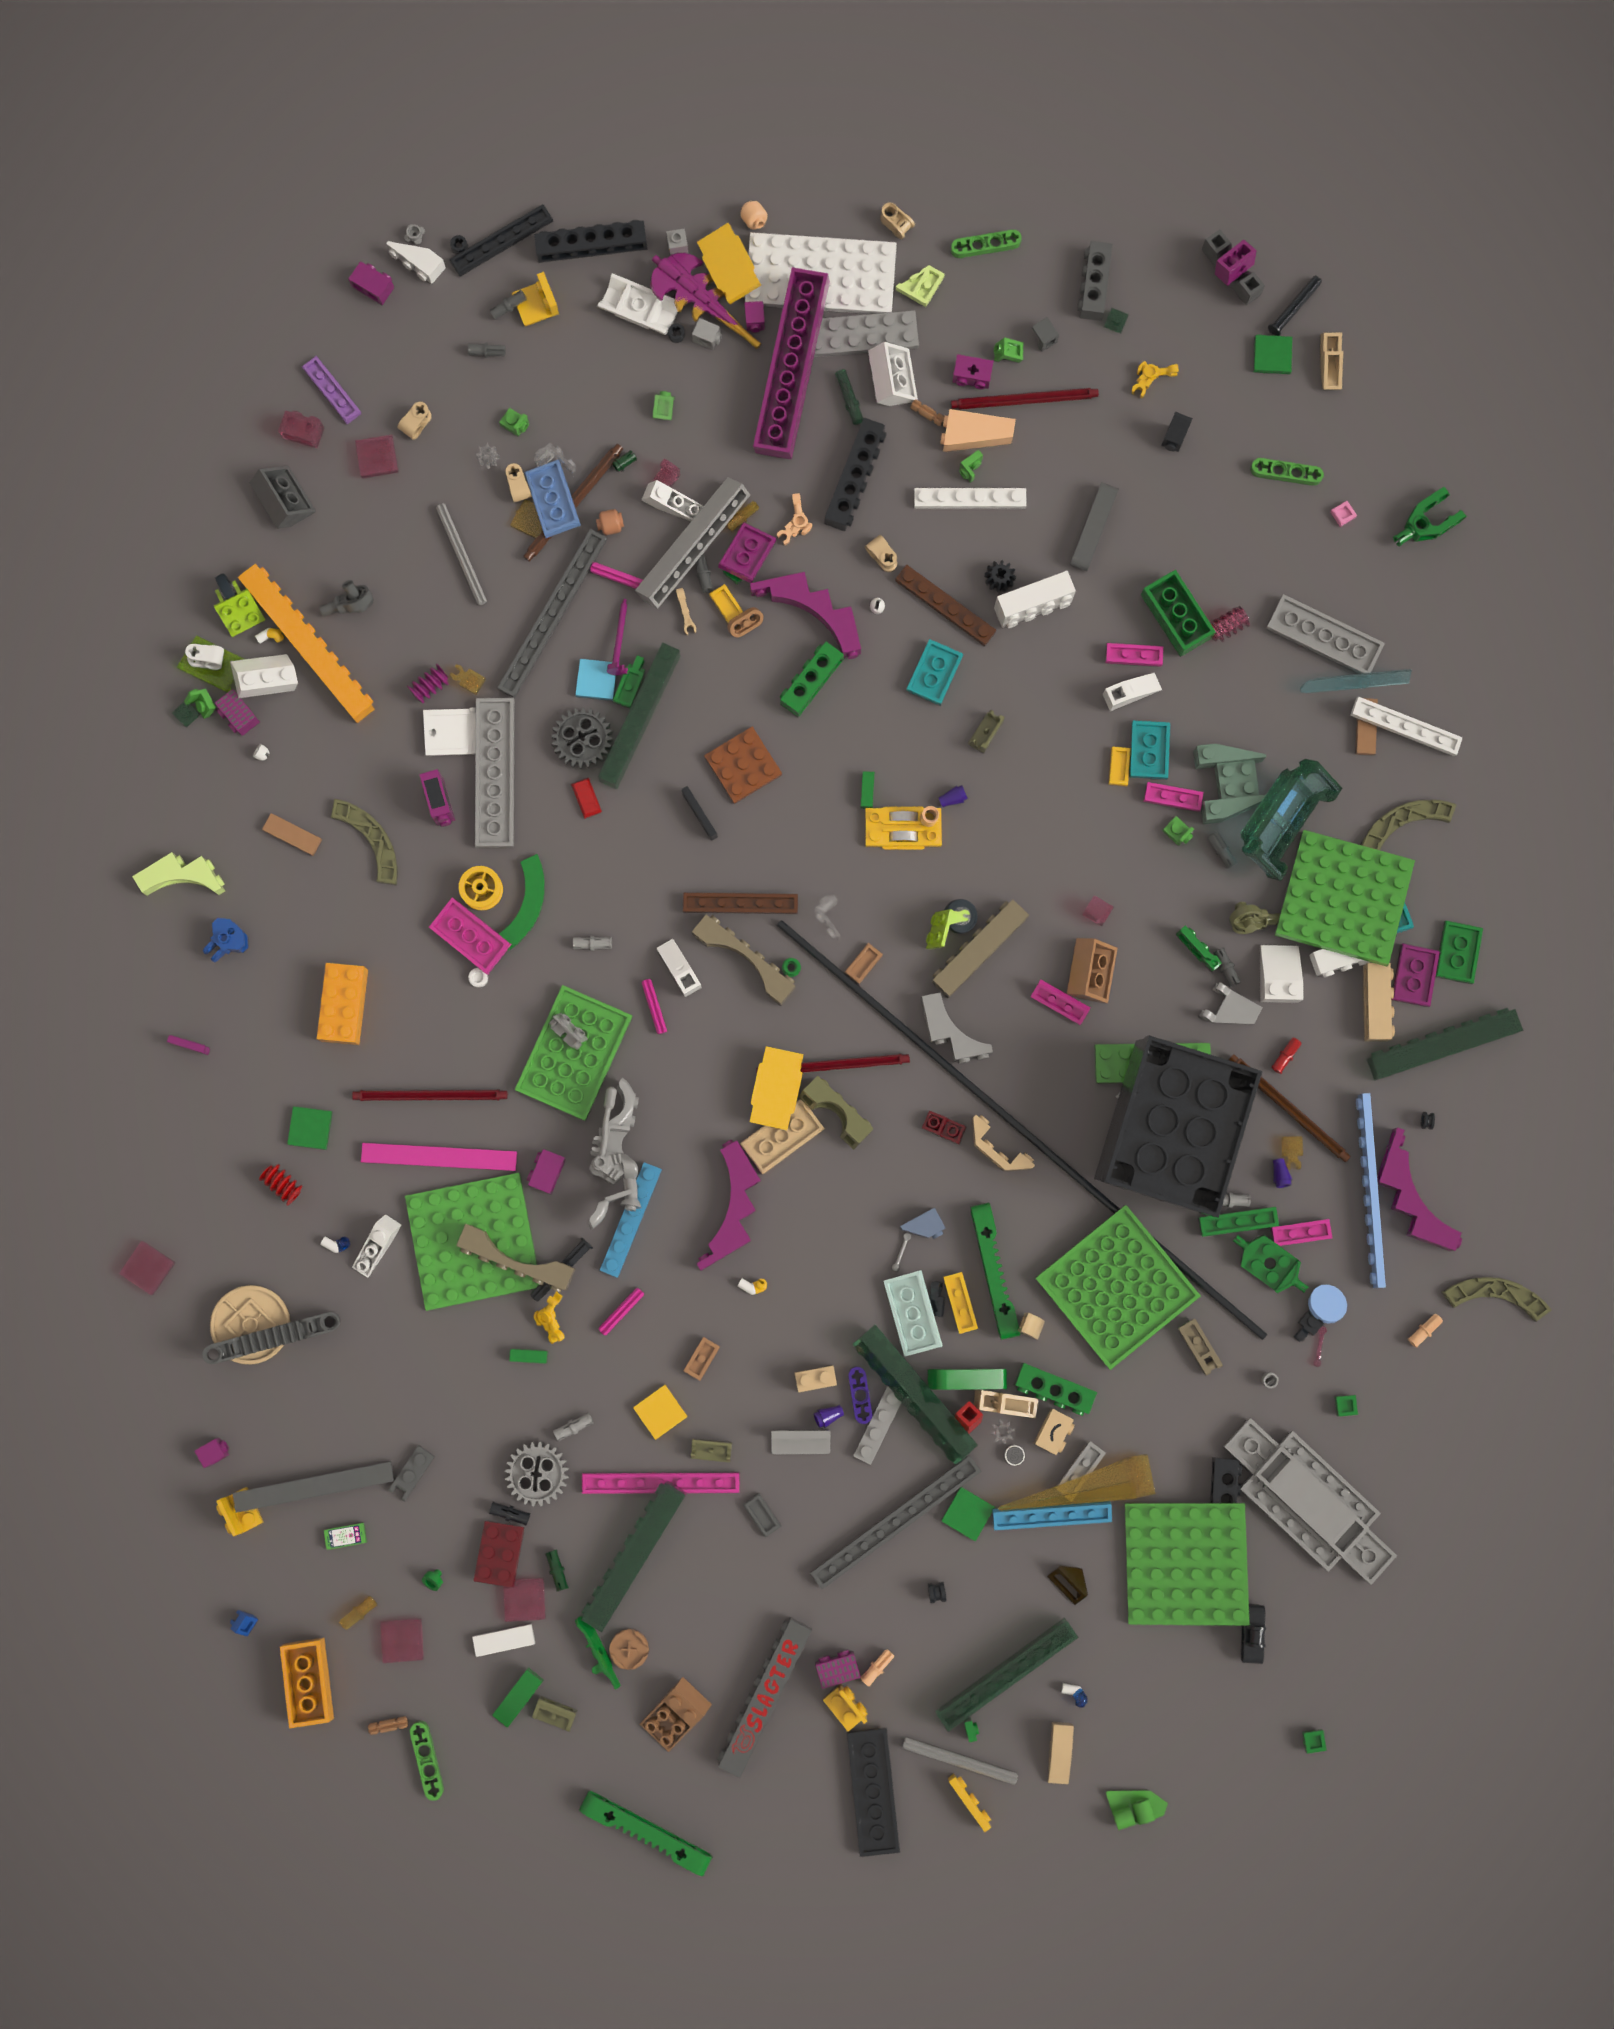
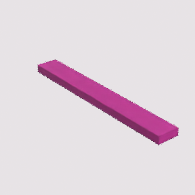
[361,1143,517,1171]
[582,1472,739,1494]

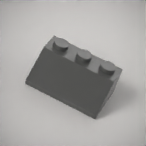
[249,465,316,529]

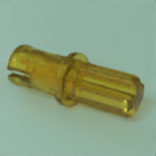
[726,501,759,532]
[340,1596,377,1630]

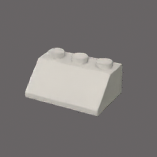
[868,342,918,406]
[230,654,298,698]

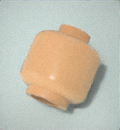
[740,201,767,230]

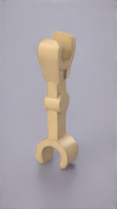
[676,588,696,636]

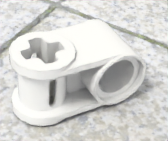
[185,644,224,670]

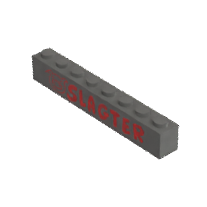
[717,1617,812,1778]

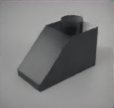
[1162,412,1193,452]

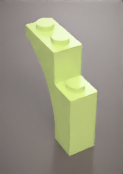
[132,852,225,896]

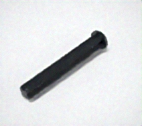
[1268,276,1322,336]
[530,1237,593,1302]

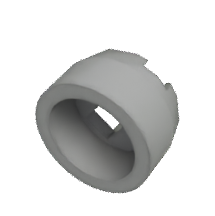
[1261,1372,1279,1389]

